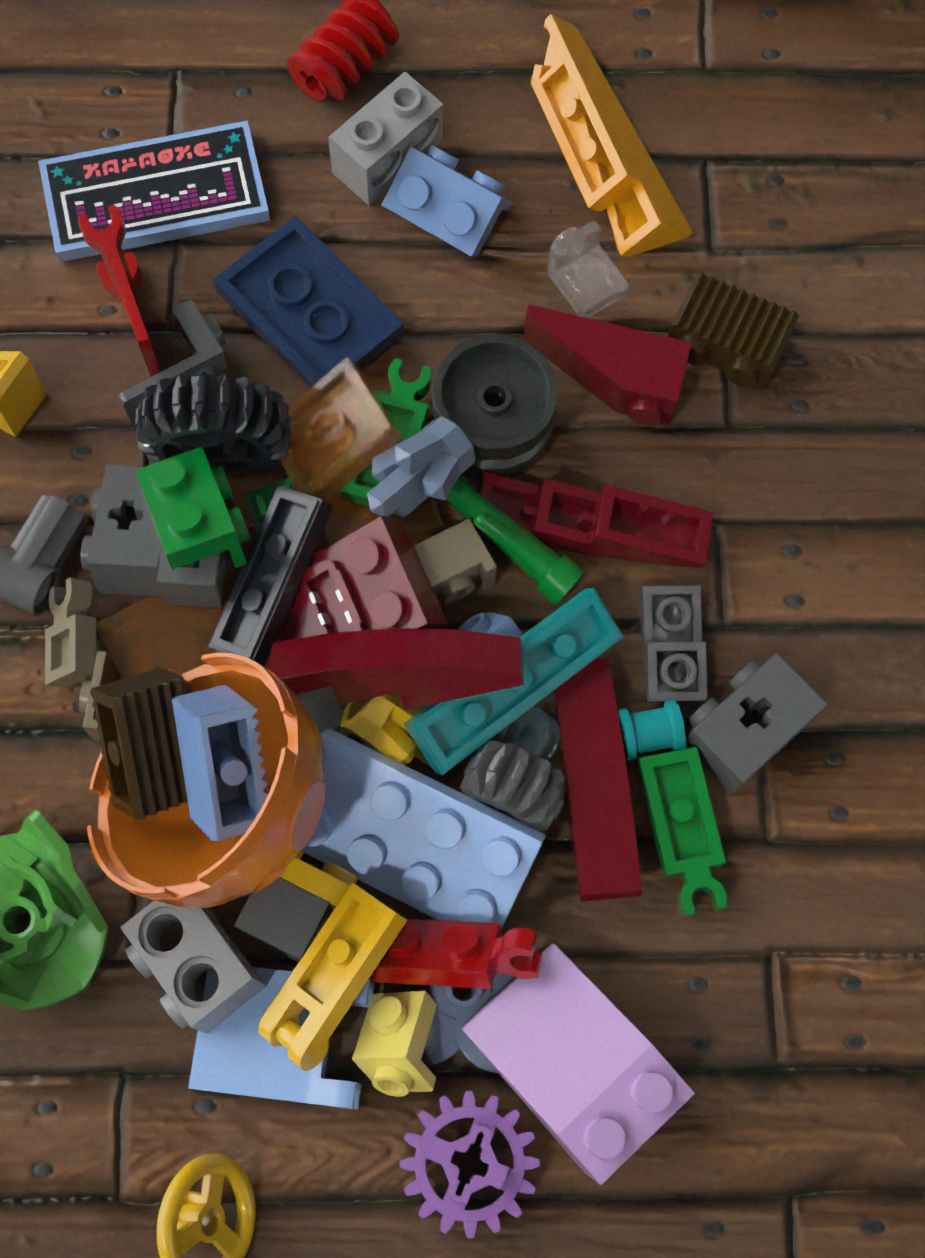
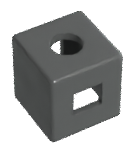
[156,546,230,608]

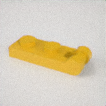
[258,882,407,1071]

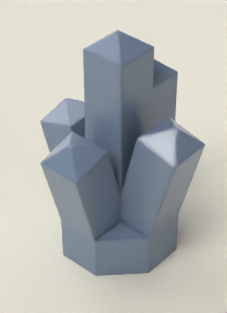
[367,416,475,518]

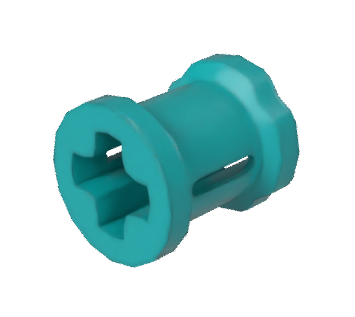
[618,699,686,762]

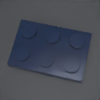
[213,215,404,400]

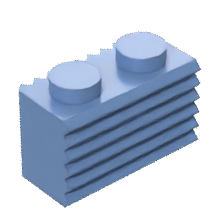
[172,685,268,841]

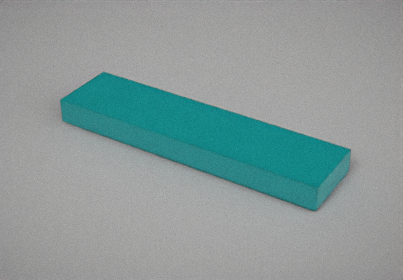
[404,588,624,775]

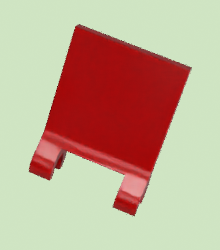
[78,205,160,377]

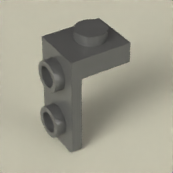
[118,299,230,425]

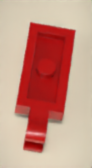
[370,919,543,989]

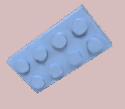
[302,728,546,930]

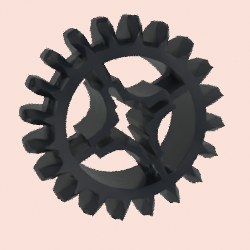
[134,371,292,478]

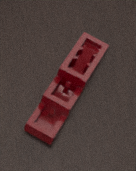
[474,472,714,568]
[267,628,524,710]
[552,658,642,902]

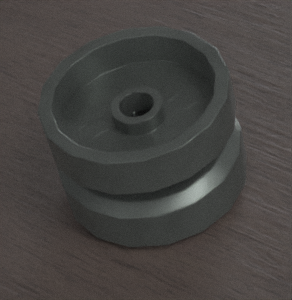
[433,335,558,479]

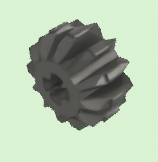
[460,741,568,832]

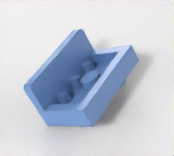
[381,144,513,258]

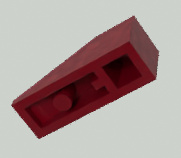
[523,304,692,425]

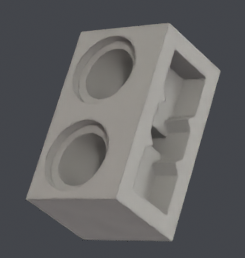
[328,72,443,206]
[120,900,267,1034]

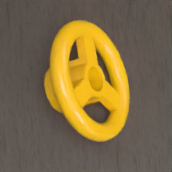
[156,1153,256,1258]

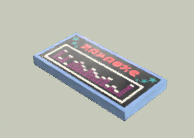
[38,120,270,262]

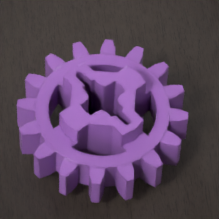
[400,1091,540,1238]

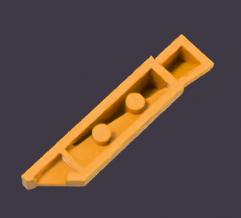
[531,14,693,257]

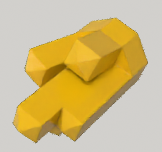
[340,692,432,768]

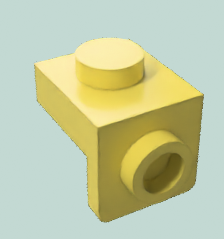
[352,991,437,1097]

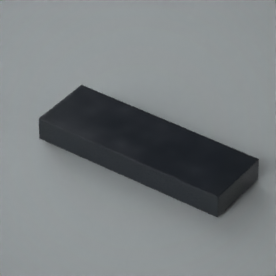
[208,486,333,667]

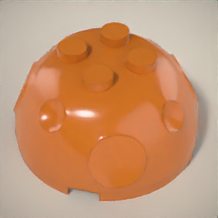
[87,653,325,908]

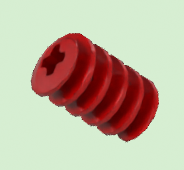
[287,0,400,102]

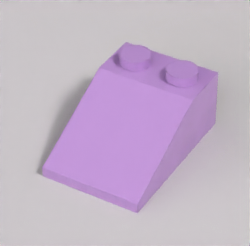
[460,944,695,1185]

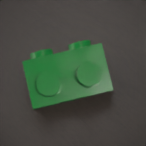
[135,447,251,570]

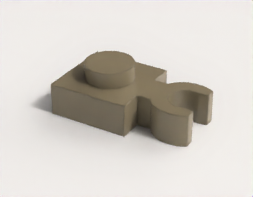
[45,577,100,688]

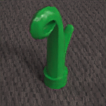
[446,475,585,606]

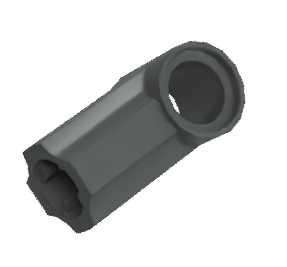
[0,494,89,616]

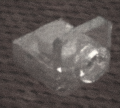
[547,221,629,318]

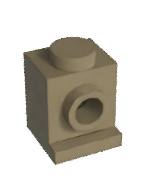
[414,519,497,604]

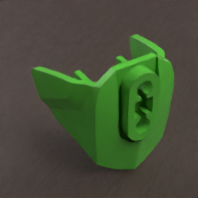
[0,809,109,1011]

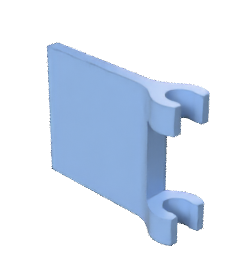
[188,967,375,1110]

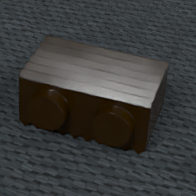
[668,271,799,389]
[90,667,194,819]

